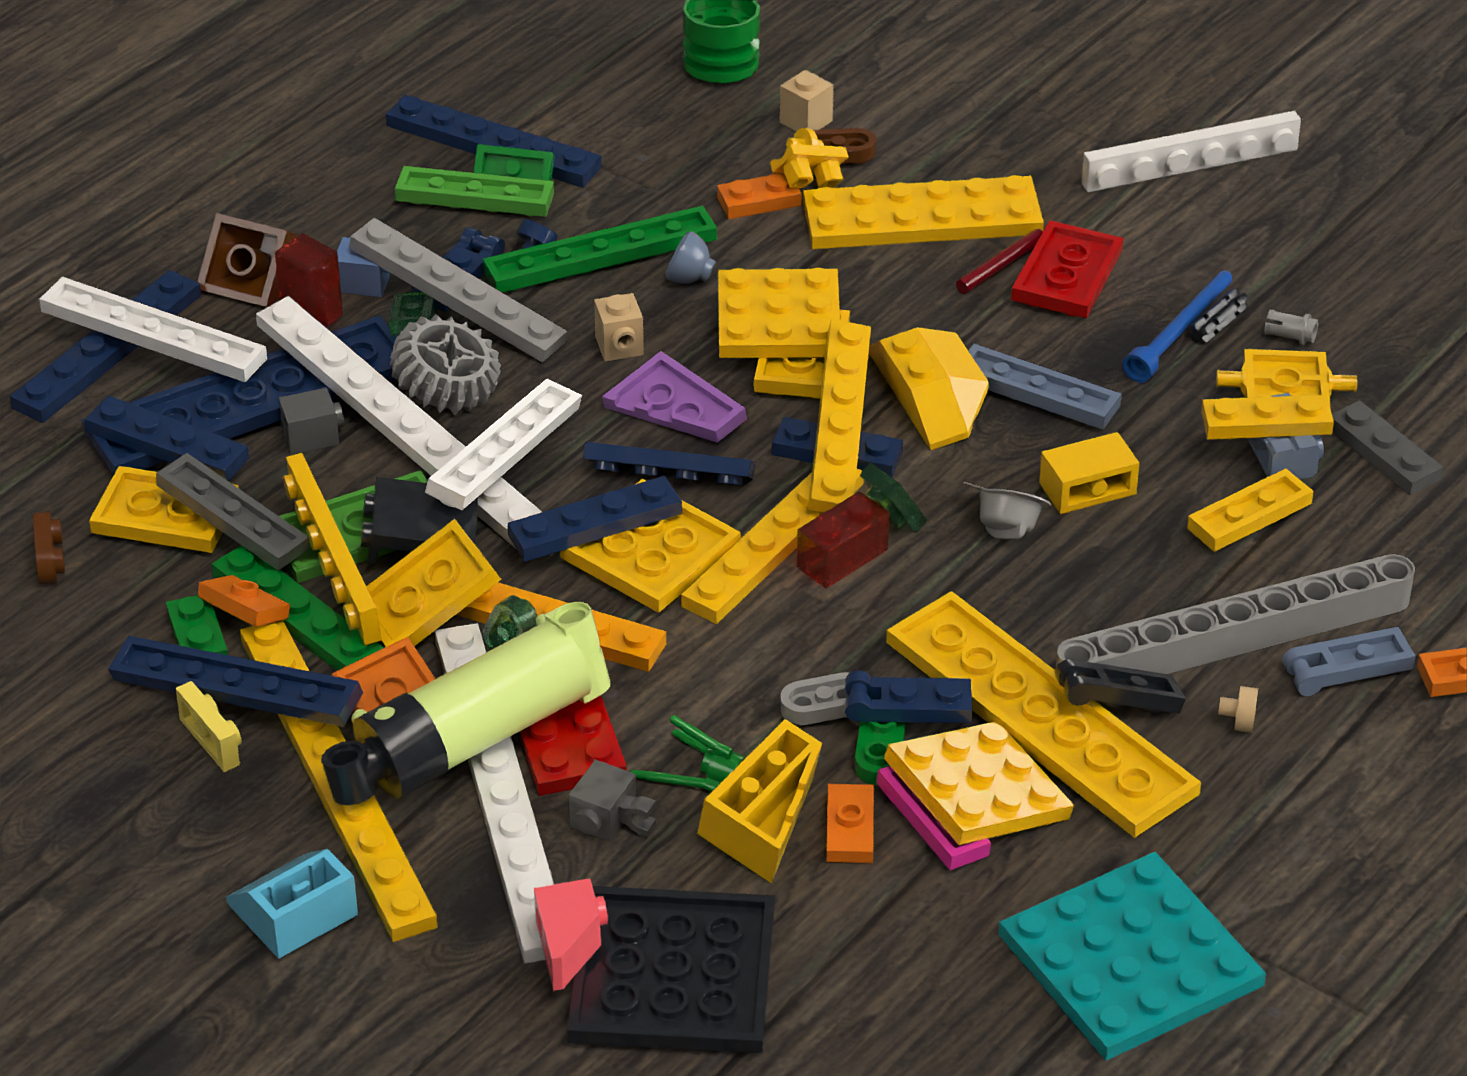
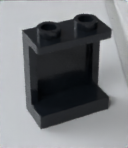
[360,477,478,565]

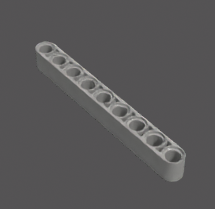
[1056,554,1415,674]

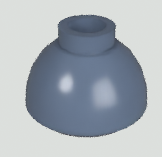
[665,231,716,284]

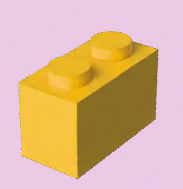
[1039,432,1139,514]

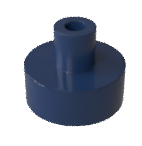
[516,219,558,249]

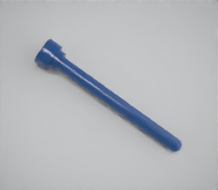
[1122,271,1232,383]

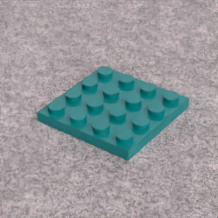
[998,852,1266,1061]

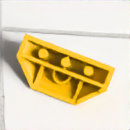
[869,328,989,451]

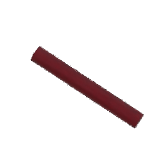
[956,228,1043,294]

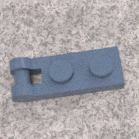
[1282,627,1416,696]

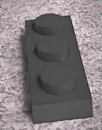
[1332,400,1443,495]

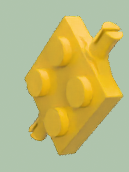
[1216,349,1357,405]

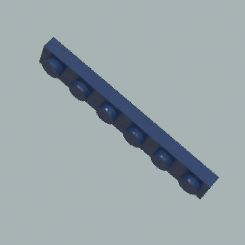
[386,95,601,188]
[10,270,201,423]
[108,636,363,727]

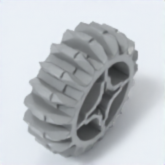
[390,314,501,415]

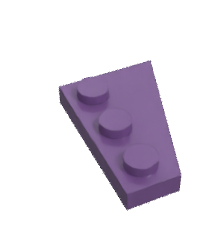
[602,351,747,443]

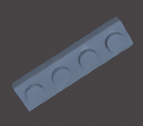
[968,344,1122,429]

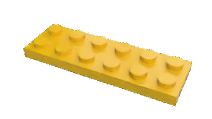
[803,175,1044,249]

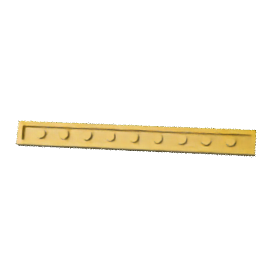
[240,621,437,942]

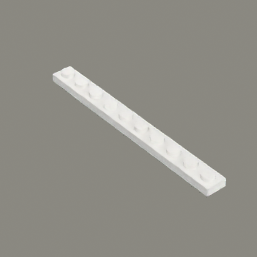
[256,296,542,548]
[435,623,554,963]

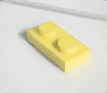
[176,681,241,772]

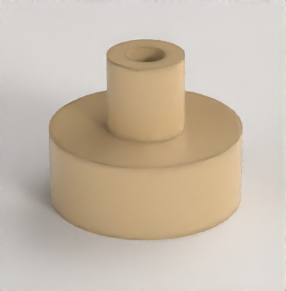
[1218,686,1258,733]

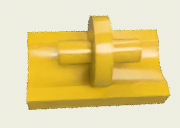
[770,128,848,188]

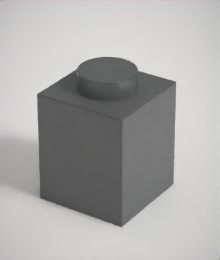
[278,388,344,454]

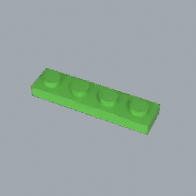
[395,166,554,217]

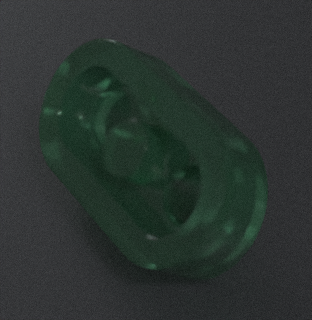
[483,595,537,650]

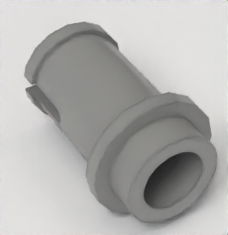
[1265,309,1318,345]

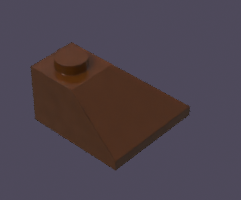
[197,213,304,307]

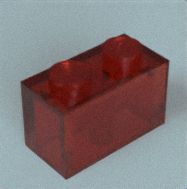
[275,233,343,327]
[797,491,890,589]

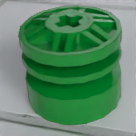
[683,0,760,83]

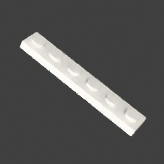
[1082,111,1301,192]
[39,277,267,382]
[425,379,582,510]

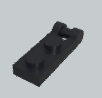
[1055,659,1186,714]

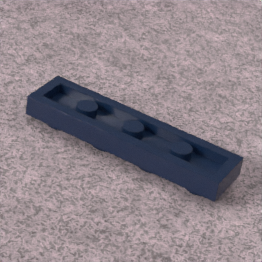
[85,395,249,481]
[583,442,755,485]
[507,476,682,562]

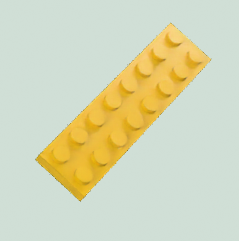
[886,591,1201,838]

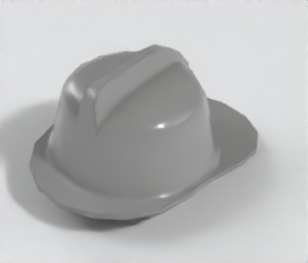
[963,482,1051,539]

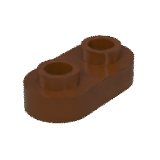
[813,128,876,164]
[33,511,65,584]

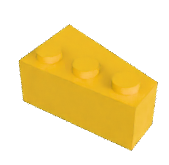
[697,719,822,884]

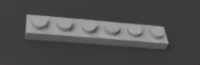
[349,218,567,363]

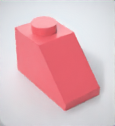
[534,878,608,991]

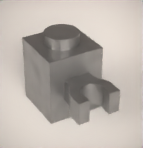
[569,759,656,842]

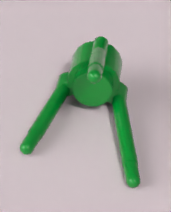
[630,715,746,792]

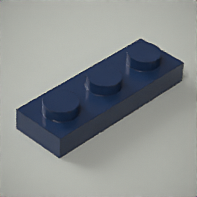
[772,417,903,478]

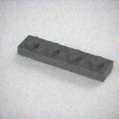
[156,453,309,571]

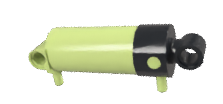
[321,602,611,806]

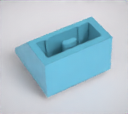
[226,849,358,959]

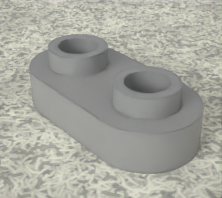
[780,672,849,725]

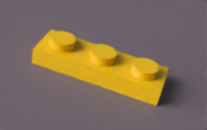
[1201,395,1334,440]
[1187,468,1314,552]

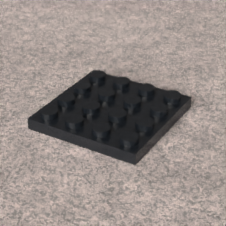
[567,886,775,1054]

